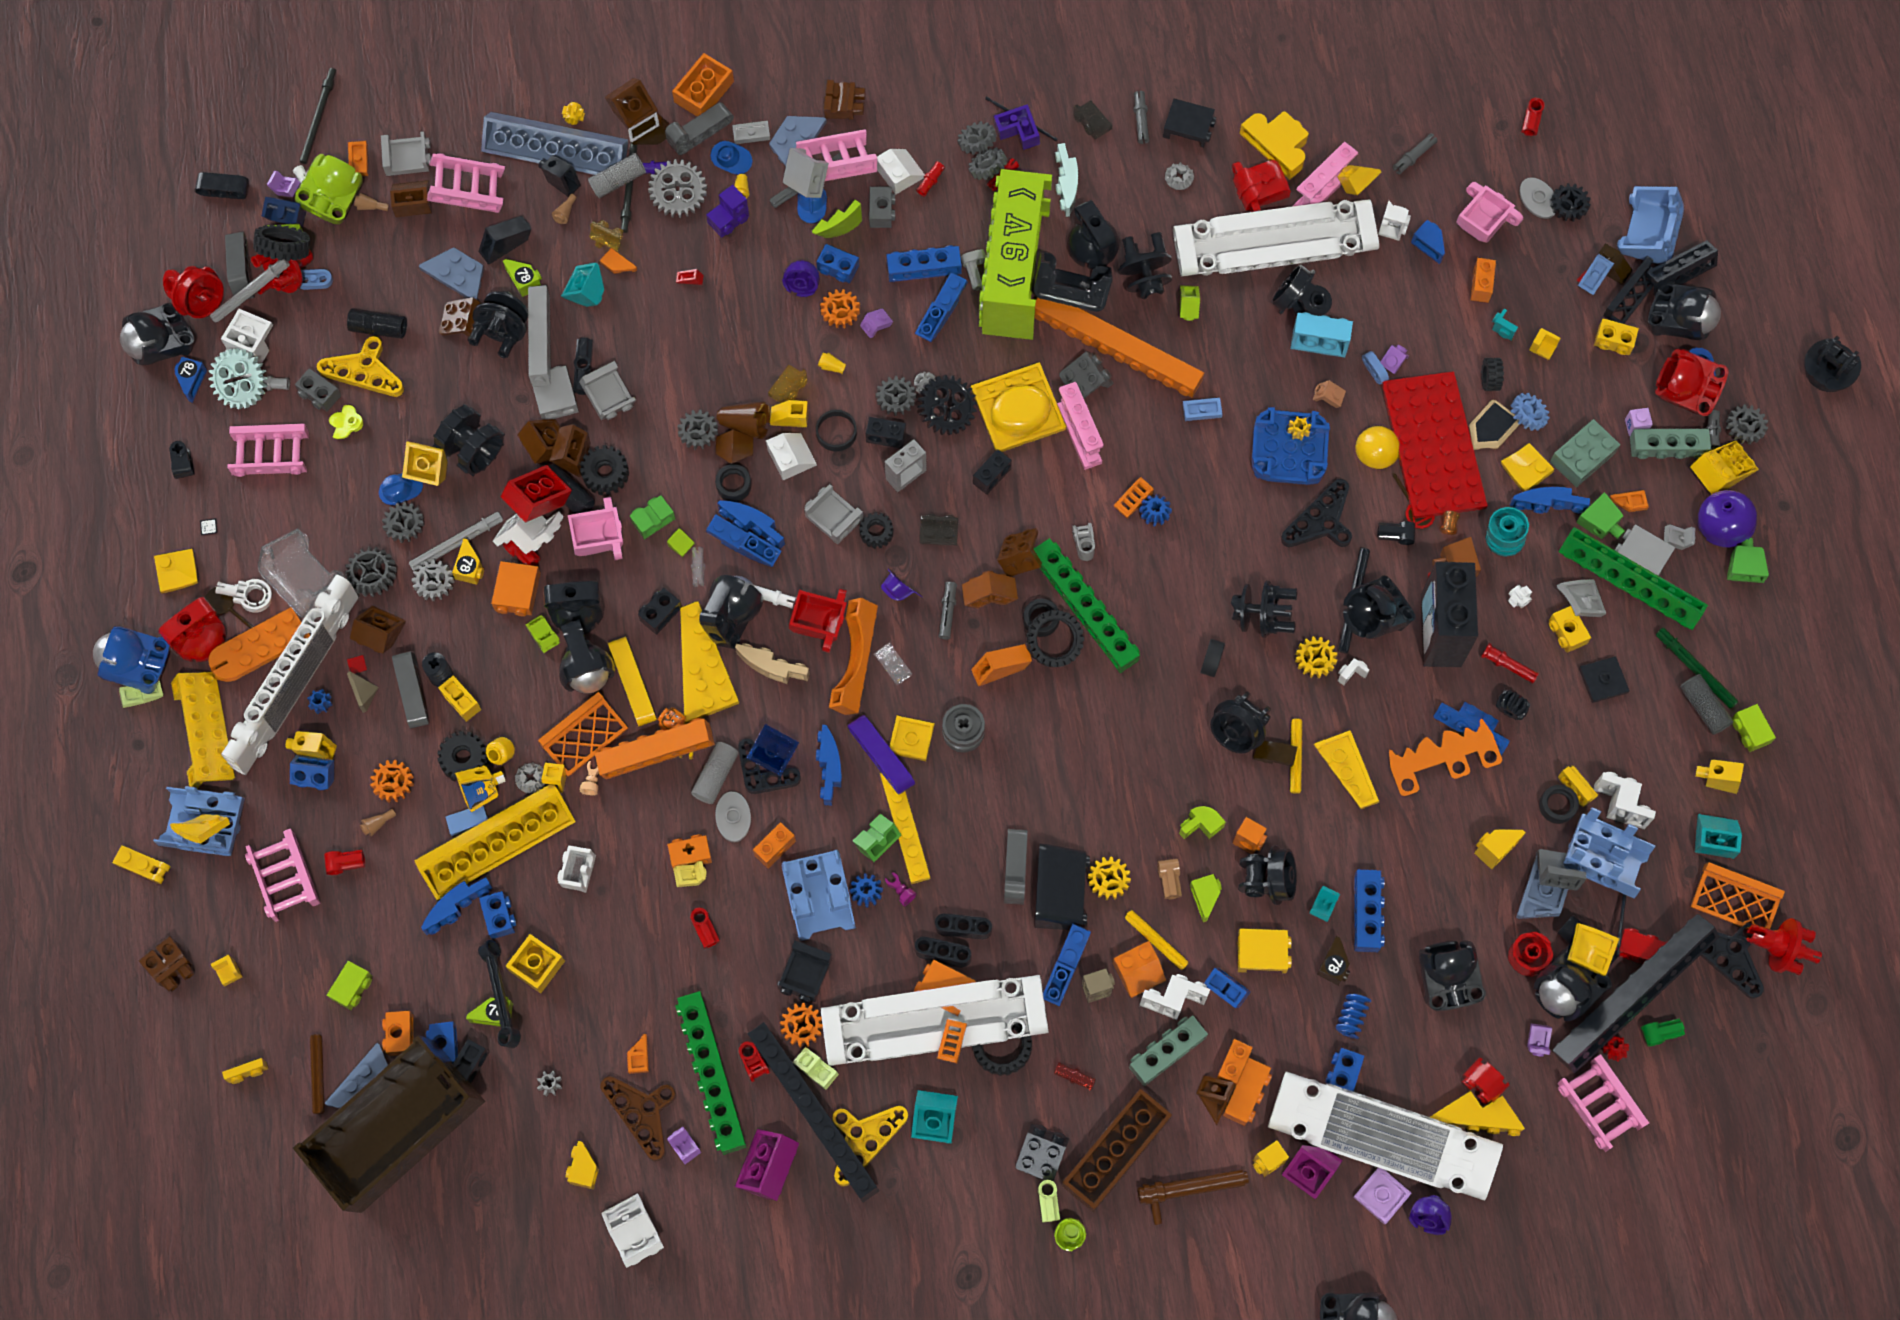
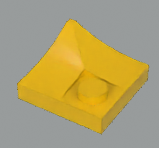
[1501,443,1554,492]
[154,549,198,594]
[170,814,230,844]
[1567,923,1619,976]

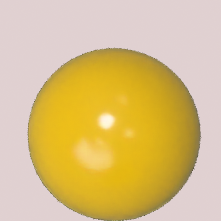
[1355,426,1399,469]

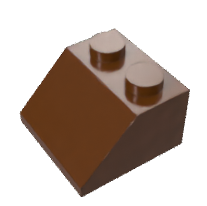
[605,78,658,129]
[517,419,560,464]
[350,606,406,654]

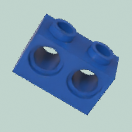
[816,244,859,284]
[290,755,334,790]
[479,891,517,940]
[1204,968,1251,1008]
[1325,1048,1364,1091]

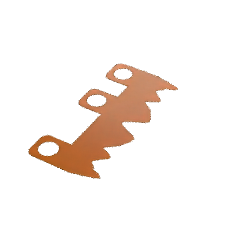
[1389,719,1502,796]

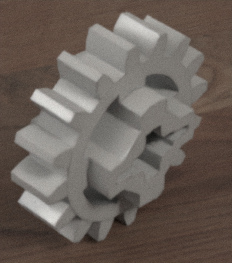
[412,560,455,601]

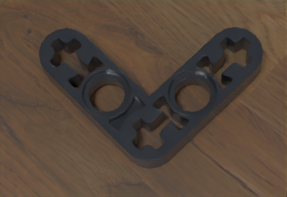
[738,738,801,794]

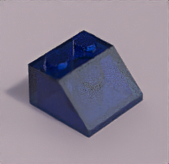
[747,724,799,777]

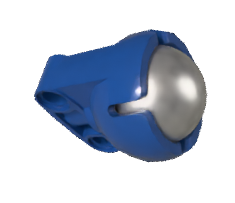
[93,626,169,694]

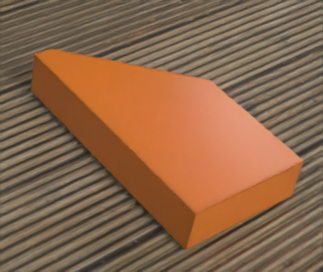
[599,248,637,274]
[1609,490,1649,512]
[627,1034,649,1074]

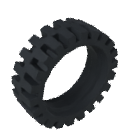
[253,225,310,261]
[1026,610,1084,667]
[972,1023,1032,1076]

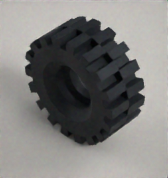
[580,445,629,495]
[437,731,489,782]

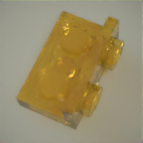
[768,365,808,403]

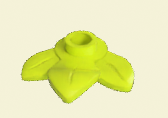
[329,405,363,439]

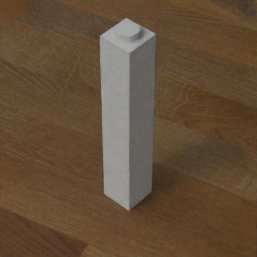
[528,285,551,387]

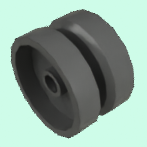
[942,704,985,753]

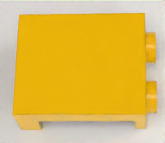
[1238,929,1292,973]

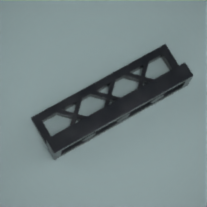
[1646,240,1718,296]
[1603,256,1654,324]

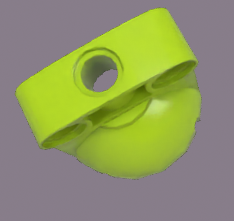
[295,154,363,224]

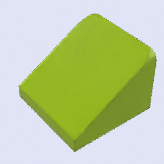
[667,528,695,557]

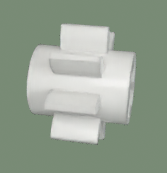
[1508,585,1532,608]

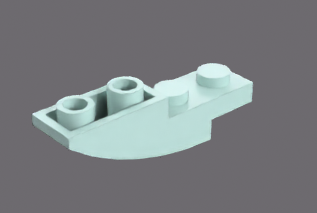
[1055,143,1078,217]

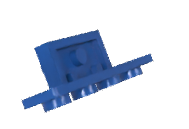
[1434,702,1510,755]

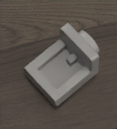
[1664,524,1695,550]

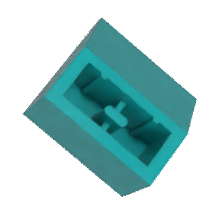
[1695,814,1742,859]

